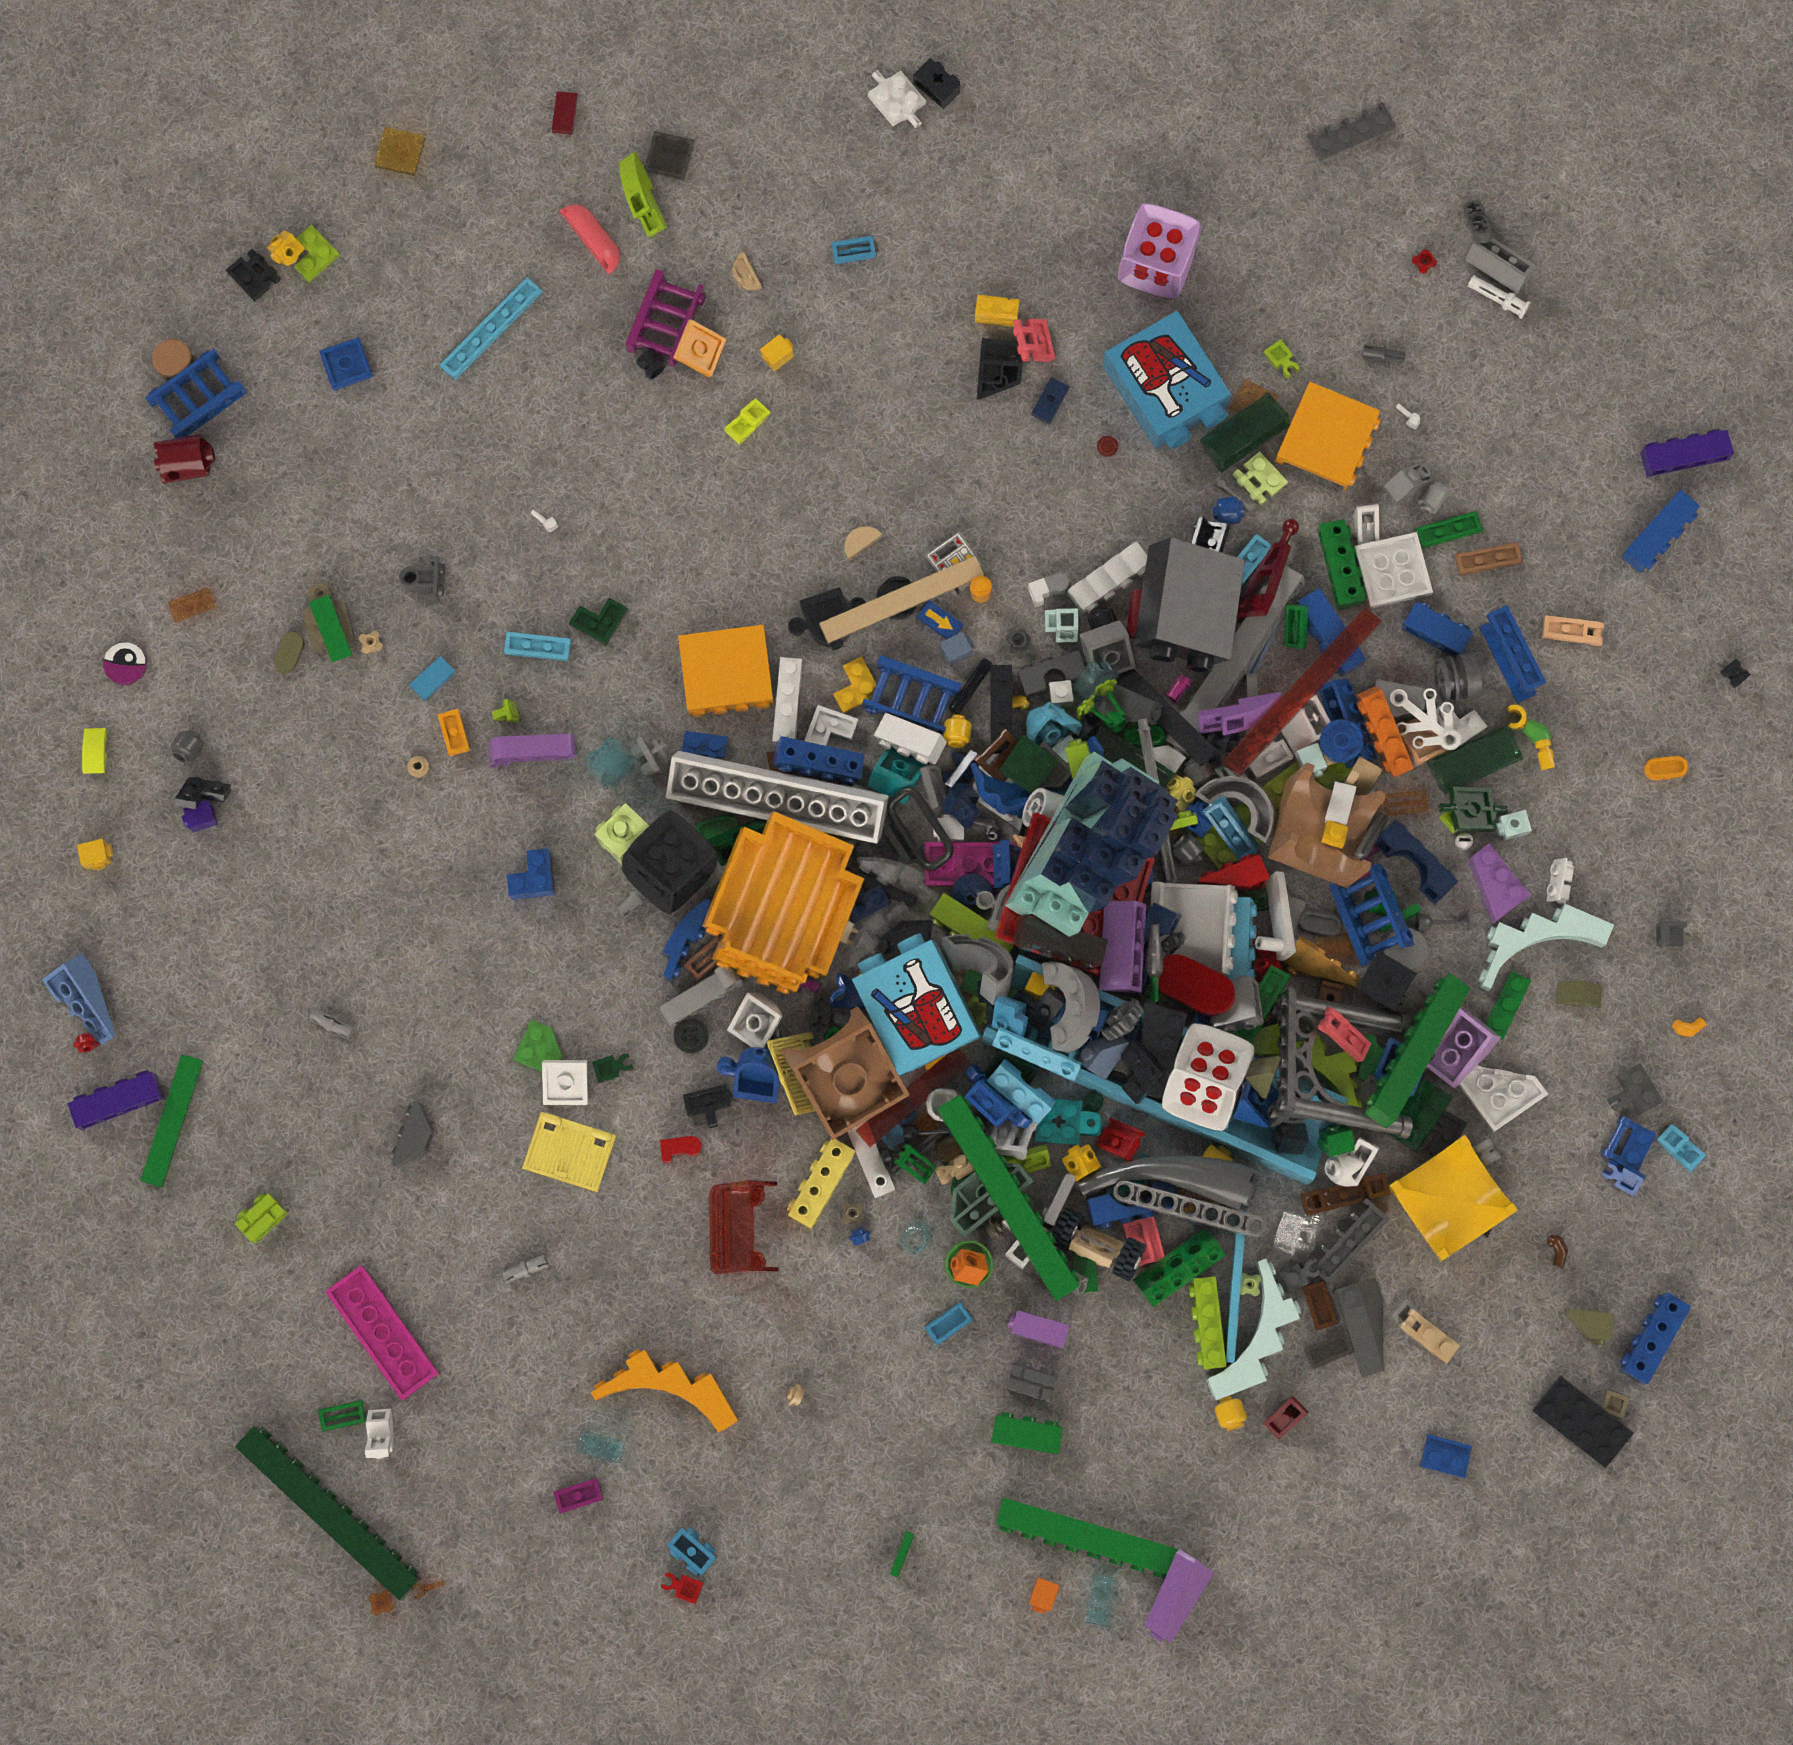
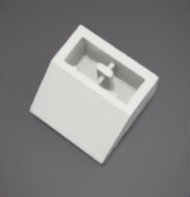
[1274,693,1330,756]

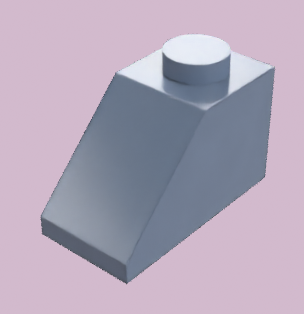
[1077,1036,1131,1080]

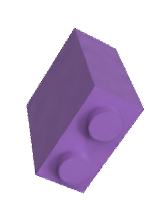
[1007,1310,1070,1349]

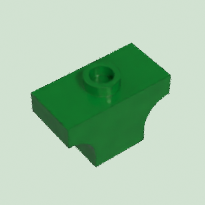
[1356,1034,1384,1081]

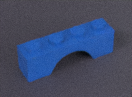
[1085,1181,1178,1230]

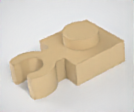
[935,1153,975,1185]

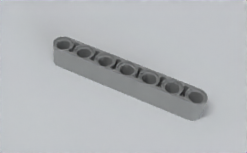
[1113,1181,1266,1237]

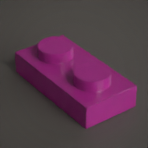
[553,1478,604,1514]

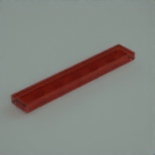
[856,1049,971,1148]

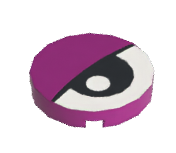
[103,642,147,685]

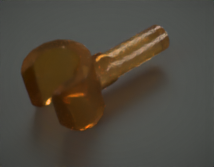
[412,1580,445,1599]

